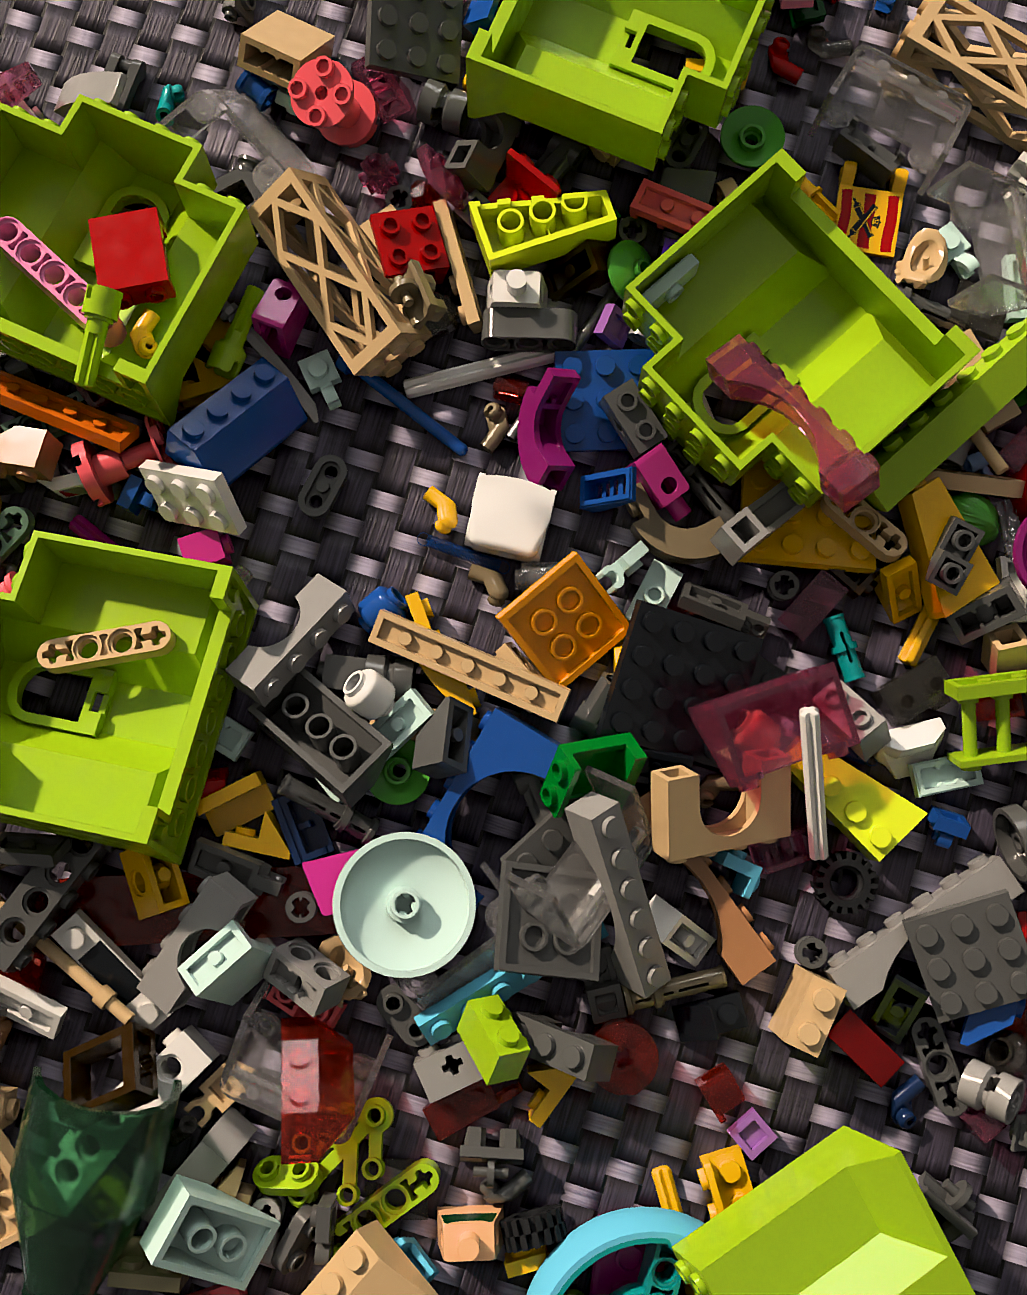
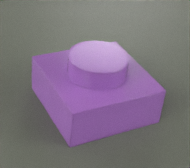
[593,304,630,350]
[727,1107,778,1161]

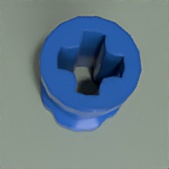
[235,70,279,112]

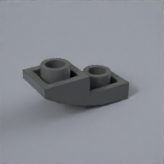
[925,516,985,596]

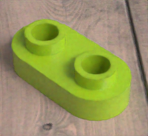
[253,1155,323,1197]

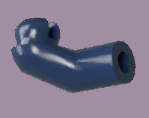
[890,1074,926,1129]

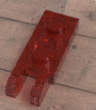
[422,1079,523,1141]

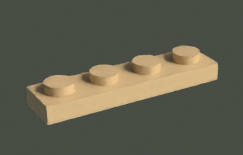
[433,198,483,334]

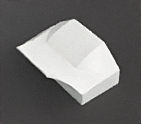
[873,717,946,779]

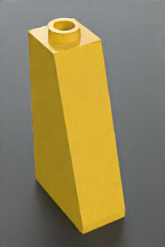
[898,477,1000,620]

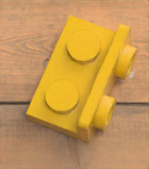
[696,1144,753,1219]

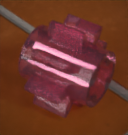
[358,153,400,195]

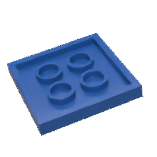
[554,349,655,452]

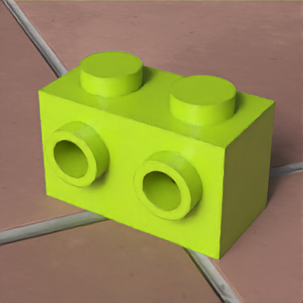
[457,994,531,1086]

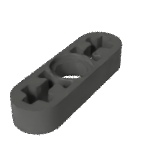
[907,1014,968,1116]

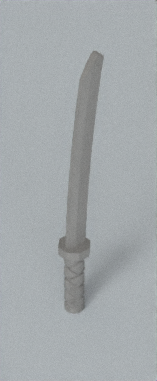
[219,301,319,423]

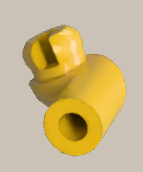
[129,308,160,359]
[423,486,458,535]

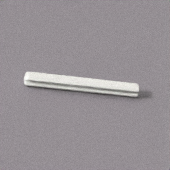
[403,352,554,399]
[799,706,829,861]

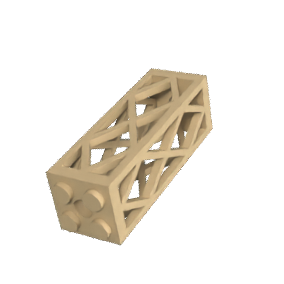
[888,0,1027,153]
[247,167,433,378]

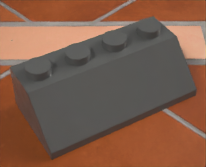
[247,668,394,809]

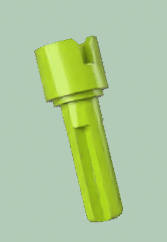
[74,283,123,388]
[205,285,264,380]

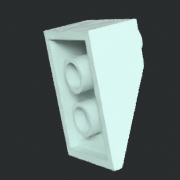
[139,1174,281,1291]

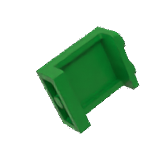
[539,732,648,818]

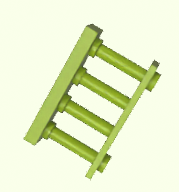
[943,669,1027,772]

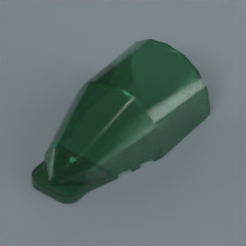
[9,1066,182,1295]

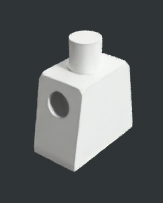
[485,269,548,309]

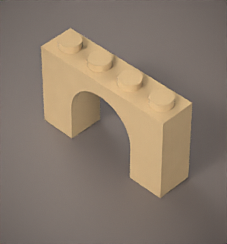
[650,749,791,864]

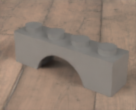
[225,573,356,708]
[136,871,258,1015]

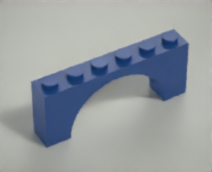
[416,707,561,910]

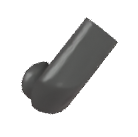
[479,1168,534,1203]

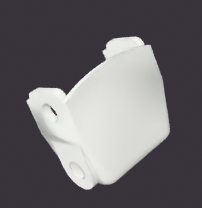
[464,472,557,563]

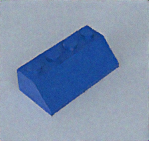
[165,357,308,486]

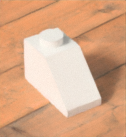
[649,894,716,967]

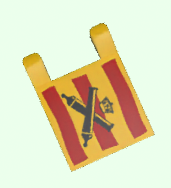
[834,160,909,259]

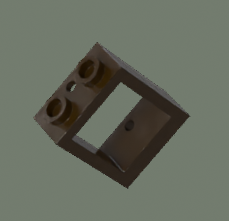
[62,1021,159,1129]

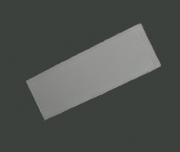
[54,71,128,118]

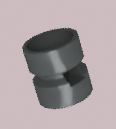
[416,79,470,136]
[365,654,416,700]

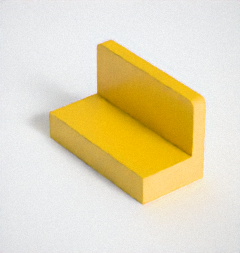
[197,771,275,837]

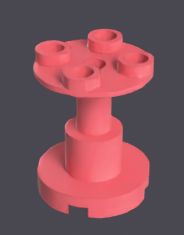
[288,56,380,148]
[71,416,178,507]

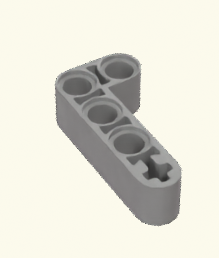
[139,1105,258,1224]

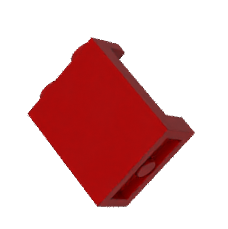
[88,206,176,310]

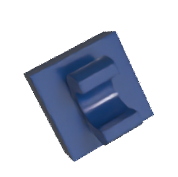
[116,474,158,516]
[926,805,971,849]

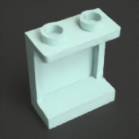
[177,920,276,1006]

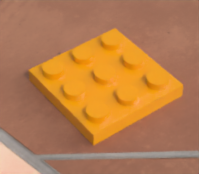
[495,551,629,687]

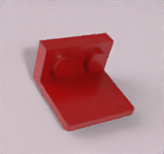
[487,148,561,203]
[369,205,450,285]

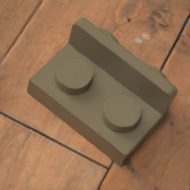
[107,1235,190,1293]

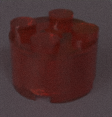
[590,1016,659,1096]

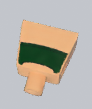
[437,1204,504,1262]

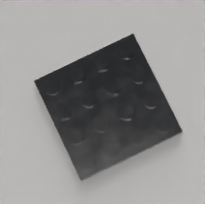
[596,599,764,769]

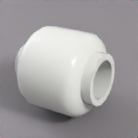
[343,669,395,721]

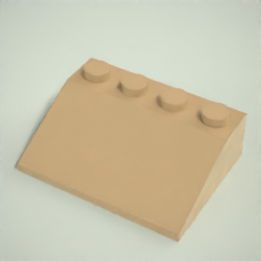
[301,1219,438,1295]

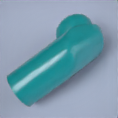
[155,84,185,124]

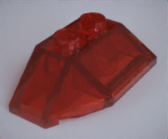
[281,1017,355,1165]

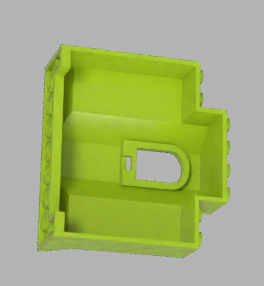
[465,0,775,171]
[0,94,258,427]
[622,148,981,509]
[0,530,259,865]
[671,1125,976,1295]

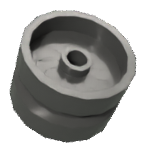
[992,800,1027,882]

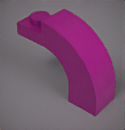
[517,367,581,491]

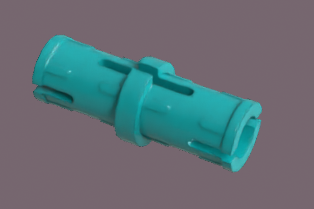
[823,613,866,683]

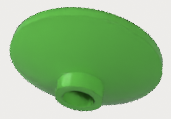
[720,105,785,168]
[607,240,653,300]
[370,739,431,805]

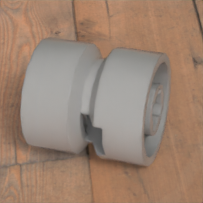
[957,1059,1025,1125]

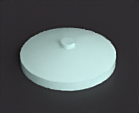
[332,832,476,978]

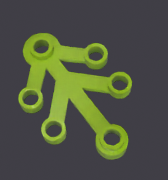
[288,1097,394,1208]

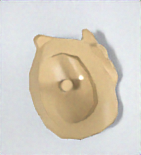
[894,228,948,290]
[318,935,372,1008]

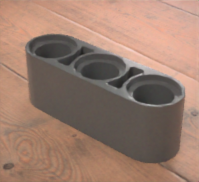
[481,307,578,353]

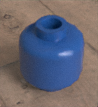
[358,586,408,634]

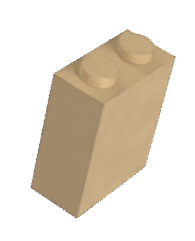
[237,10,335,89]
[768,964,847,1058]

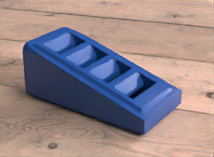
[580,466,637,513]

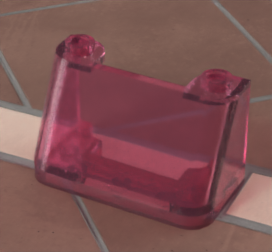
[688,662,861,792]

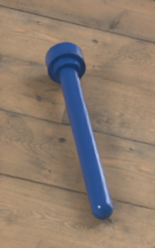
[335,355,468,456]

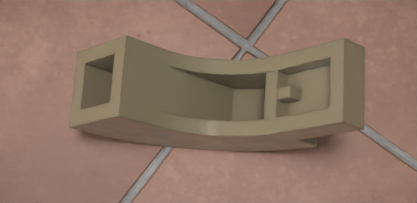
[625,482,724,565]

